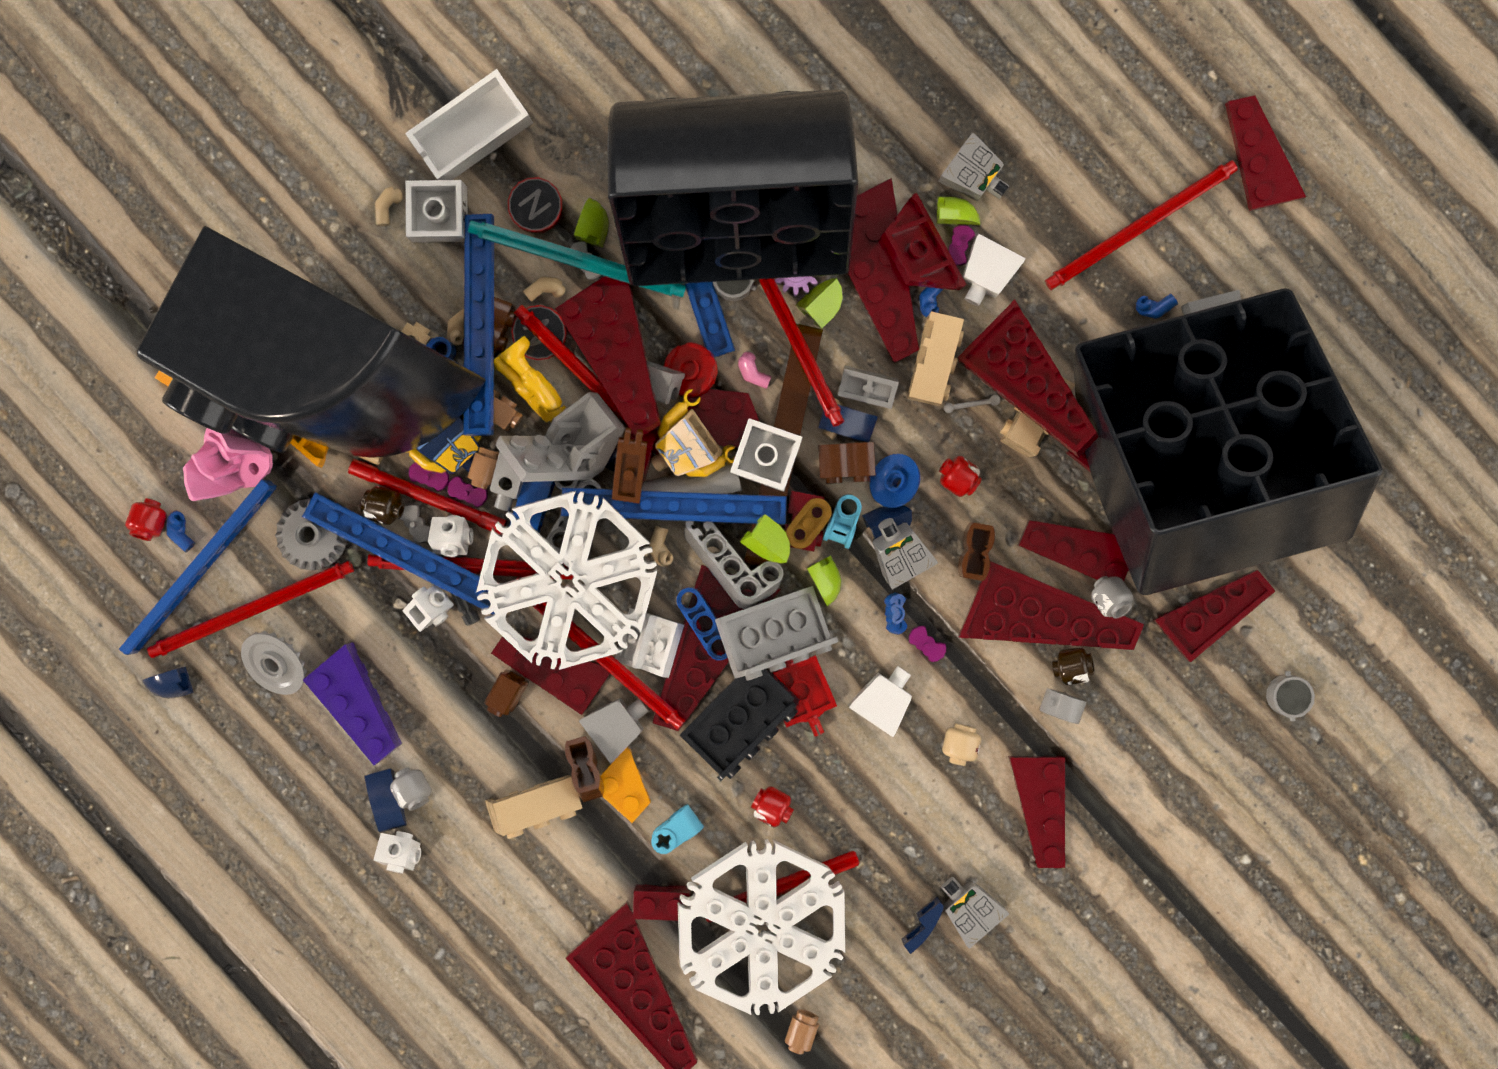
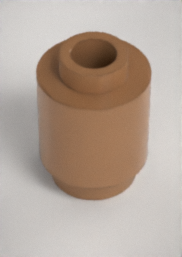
[467,447,499,490]
[785,1009,819,1054]

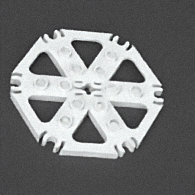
[476,490,657,670]
[678,839,845,1015]

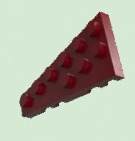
[847,178,919,363]
[555,264,661,437]
[958,561,1144,650]

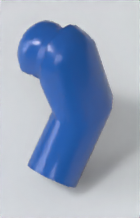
[1136,294,1178,319]
[166,511,195,553]

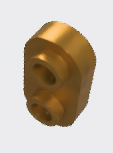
[786,498,831,549]

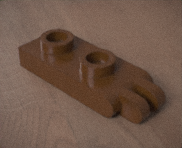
[612,427,648,504]

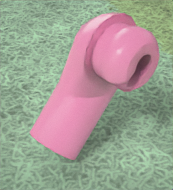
[738,352,772,389]

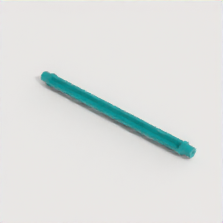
[468,220,686,298]

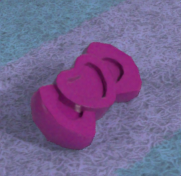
[948,225,975,266]
[409,462,449,491]
[447,476,488,508]
[908,625,946,662]

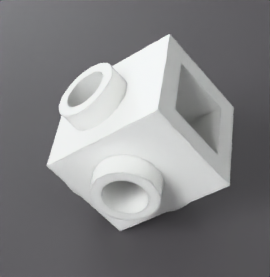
[428,515,474,557]
[402,585,454,632]
[374,831,421,874]

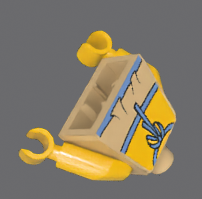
[651,389,736,477]

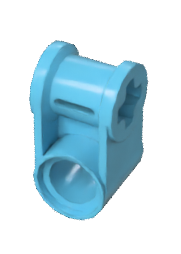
[822,494,862,549]
[651,804,704,854]

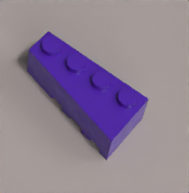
[303,642,402,765]

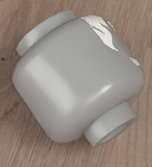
[1091,576,1133,618]
[390,767,432,811]

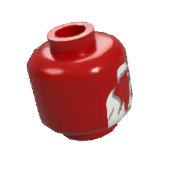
[939,456,982,497]
[751,786,794,828]

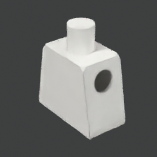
[962,234,1026,306]
[848,666,912,737]

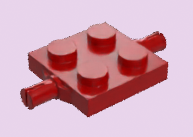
[773,655,837,737]

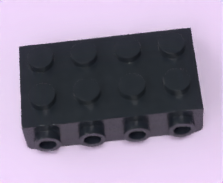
[679,668,800,781]

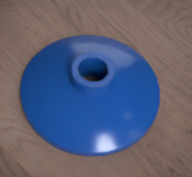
[870,454,920,508]

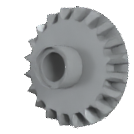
[275,499,347,570]
[241,630,307,695]

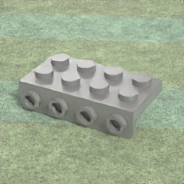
[715,586,839,681]

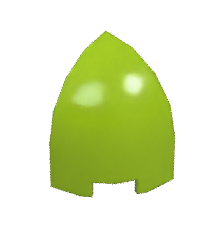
[936,196,980,225]
[574,198,609,248]
[795,278,843,329]
[740,514,790,564]
[807,555,841,607]

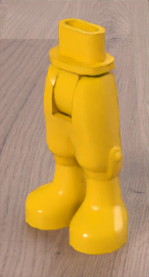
[494,336,566,423]

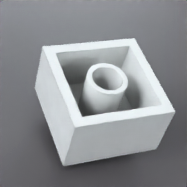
[405,180,468,242]
[730,418,803,492]

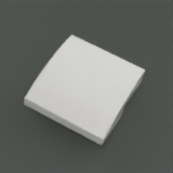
[615,608,684,678]

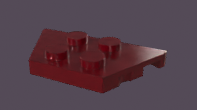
[880,193,967,291]
[687,389,760,448]

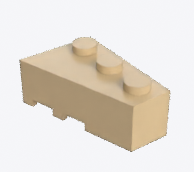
[907,311,964,406]
[1000,377,1075,458]
[485,775,582,839]

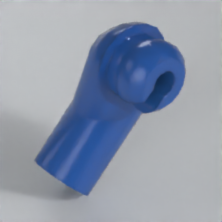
[919,287,944,317]

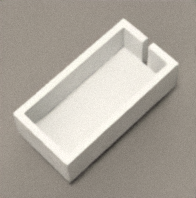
[405,69,533,180]

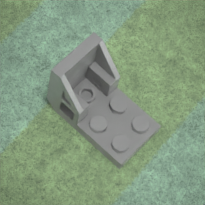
[495,392,625,482]

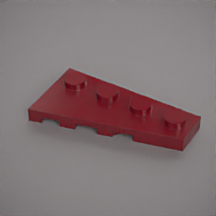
[1225,95,1306,211]
[1017,520,1129,582]
[1152,570,1275,662]
[491,635,610,715]
[1008,756,1065,868]

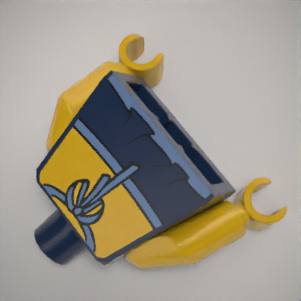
[405,413,481,474]

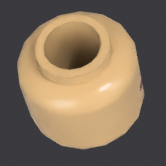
[942,723,981,766]

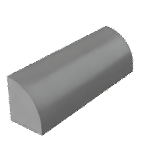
[642,461,742,494]

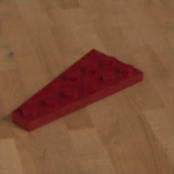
[957,299,1099,457]
[652,565,781,731]
[565,900,698,1069]

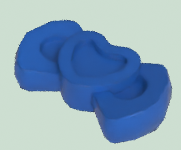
[884,592,907,635]

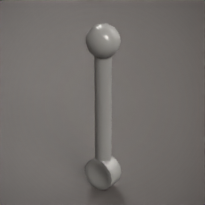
[943,395,1001,413]

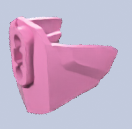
[183,428,273,501]

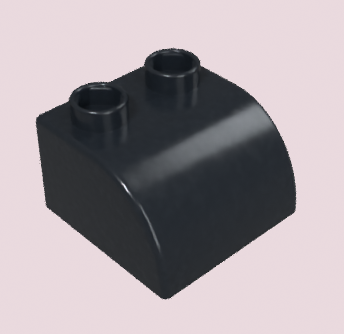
[607,89,858,286]
[136,226,486,458]
[1074,288,1383,595]

